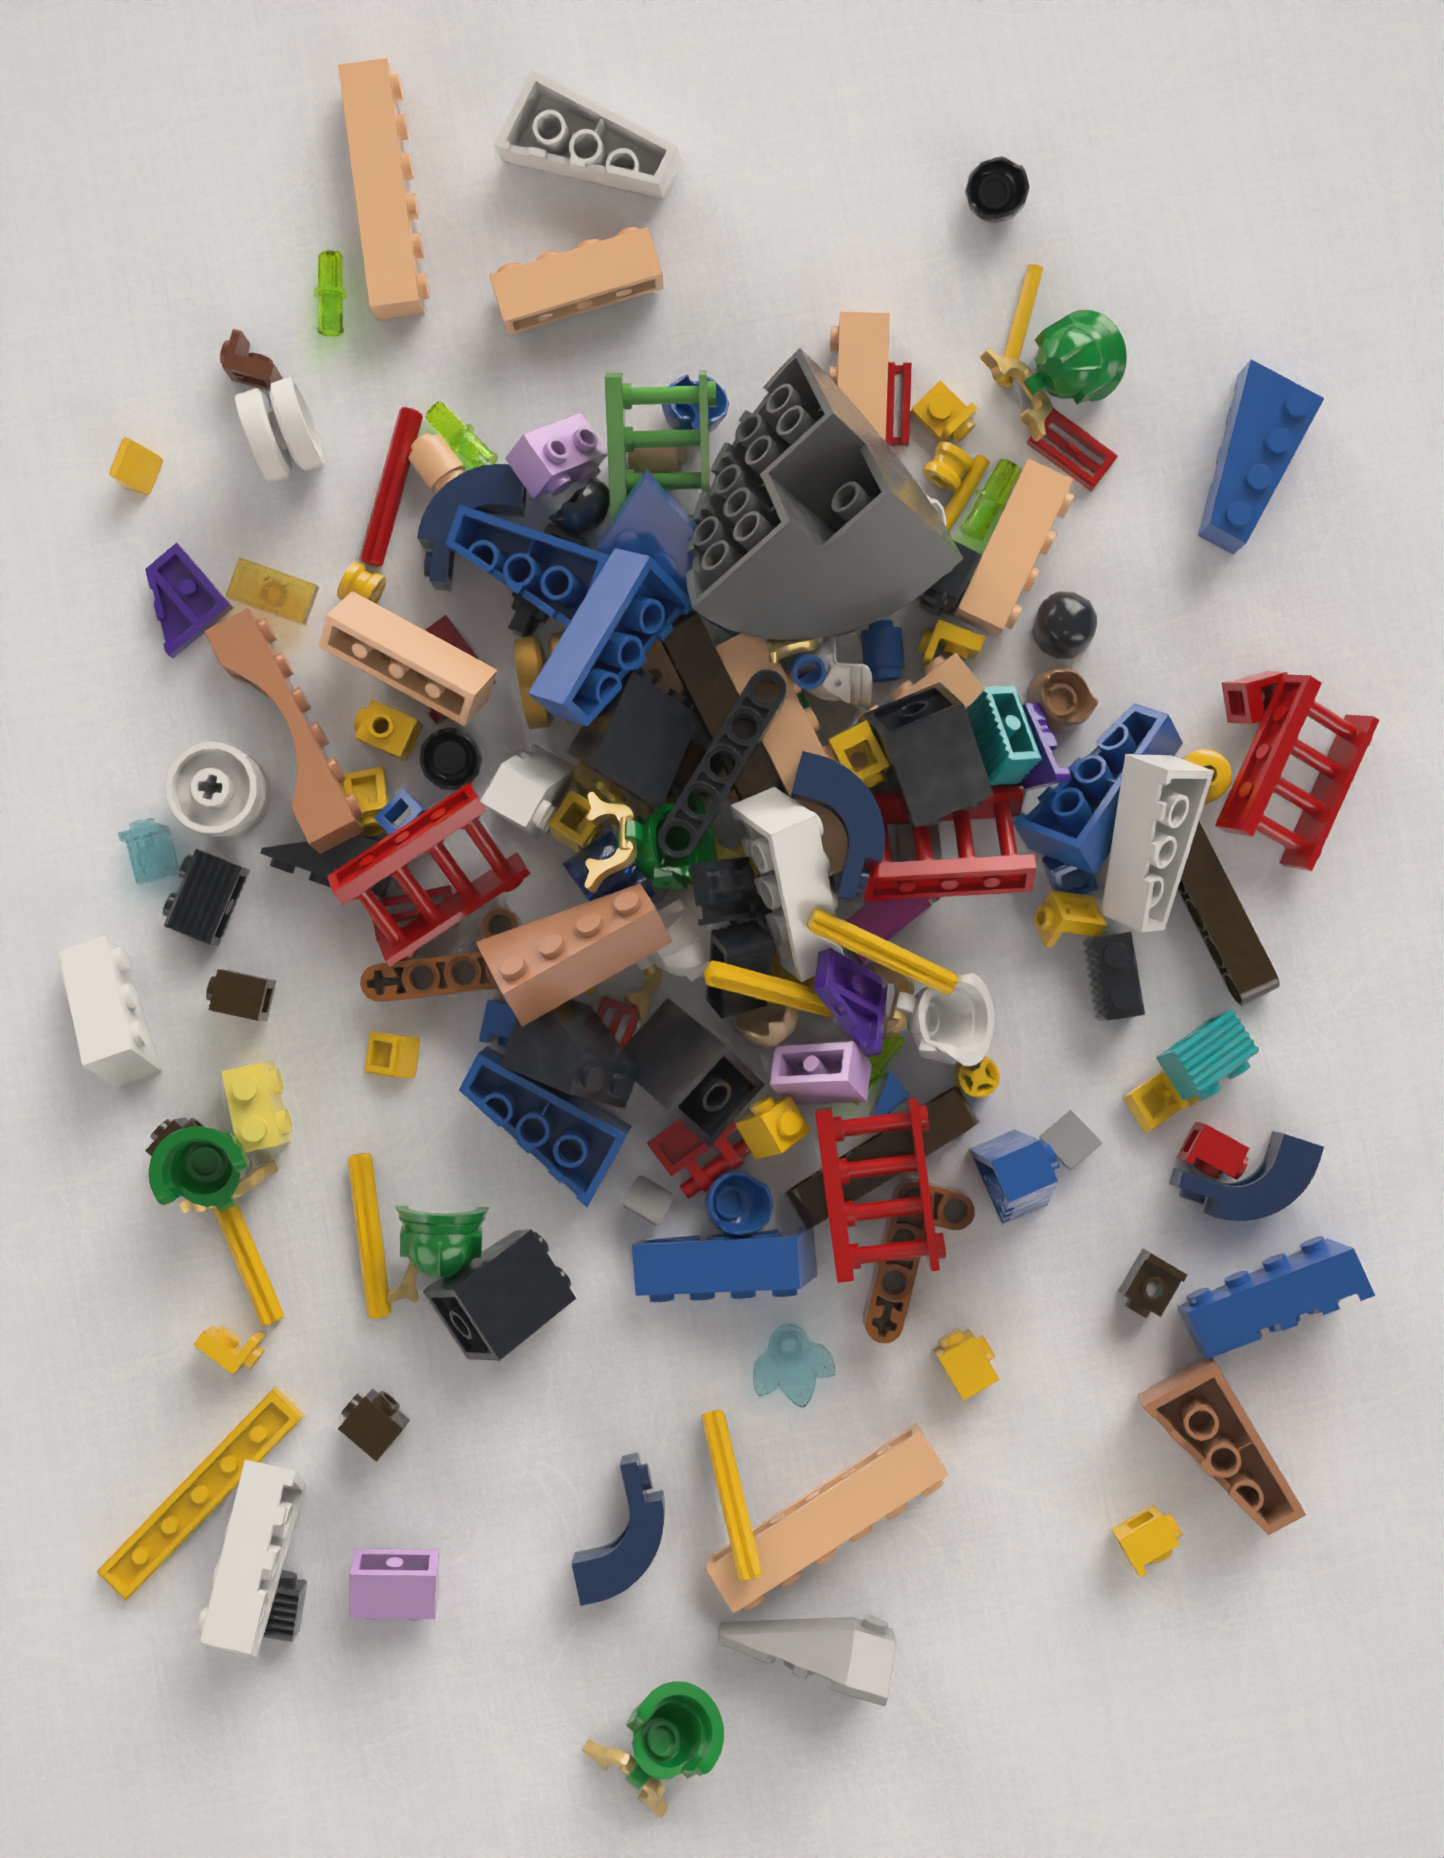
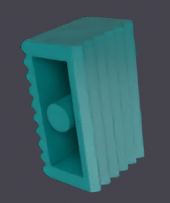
[966,686,1042,785]
[1156,1010,1259,1101]

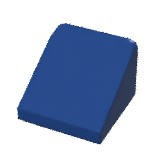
[1042,856,1098,895]
[870,1070,909,1116]

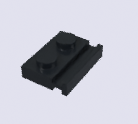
[690,857,757,926]

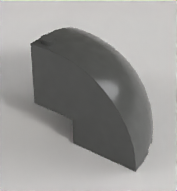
[686,348,963,640]

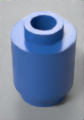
[861,620,905,683]

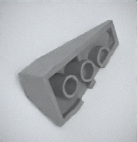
[718,1616,896,1706]

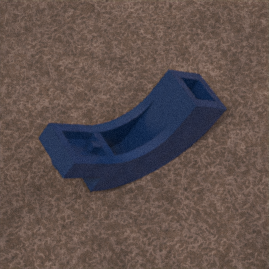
[417,464,527,591]
[790,751,885,902]
[1169,1131,1324,1221]
[572,1453,665,1606]

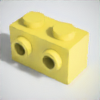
[221,1061,292,1153]

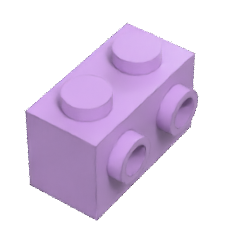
[505,413,608,499]
[770,1041,872,1105]
[349,1549,439,1621]

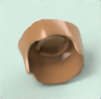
[1027,668,1098,734]

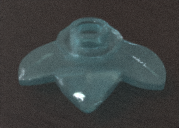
[753,1324,835,1408]

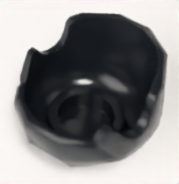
[965,156,1030,223]
[549,477,610,537]
[1032,591,1097,659]
[419,727,483,790]

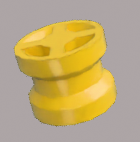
[922,441,974,493]
[337,561,387,604]
[954,1057,1000,1098]

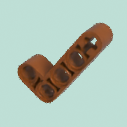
[360,908,522,1002]
[863,1179,975,1344]

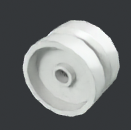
[235,376,326,484]
[165,742,270,838]

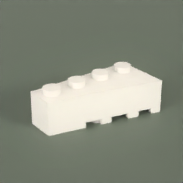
[494,70,683,199]
[1101,754,1214,932]
[730,787,843,982]
[197,1460,306,1657]

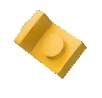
[910,380,978,443]
[917,619,985,666]
[343,766,396,836]
[1034,890,1107,947]
[193,1325,267,1375]

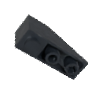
[260,835,393,898]

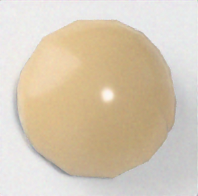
[734,1001,800,1048]

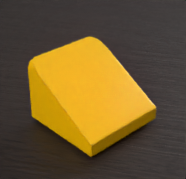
[109,437,163,495]
[364,1031,420,1078]

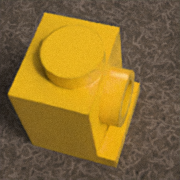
[827,720,890,788]
[548,790,604,855]
[1111,1505,1183,1578]

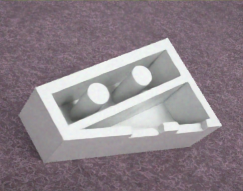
[480,744,578,839]
[58,935,163,1088]

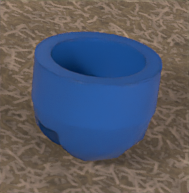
[789,654,826,690]

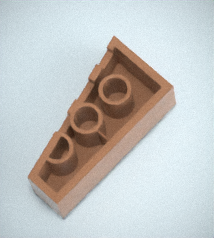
[476,883,673,1027]
[1138,1357,1306,1535]

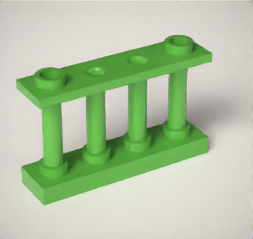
[604,371,716,526]

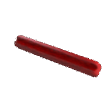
[359,407,423,567]

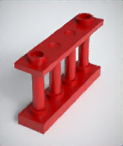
[1215,674,1380,871]
[327,783,530,967]
[863,785,1036,901]
[815,1097,946,1283]

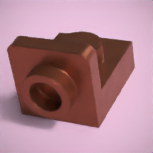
[220,329,283,391]

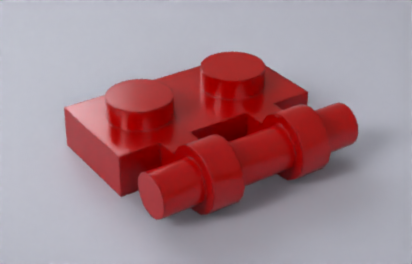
[646,1119,751,1199]

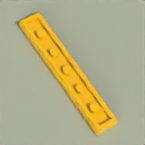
[96,1386,305,1601]

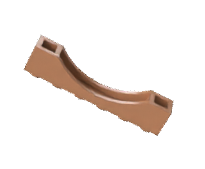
[204,608,365,854]

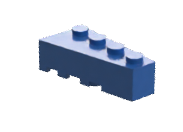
[1198,359,1324,555]
[445,504,610,627]
[528,548,692,727]
[1012,703,1183,875]
[459,1046,632,1208]

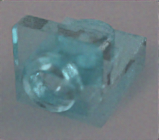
[118,818,179,884]

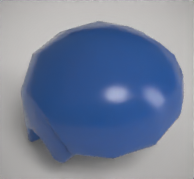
[661,375,729,433]
[705,1171,773,1236]

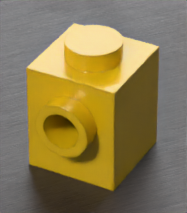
[354,699,423,762]
[735,1095,811,1160]
[934,1329,1000,1401]

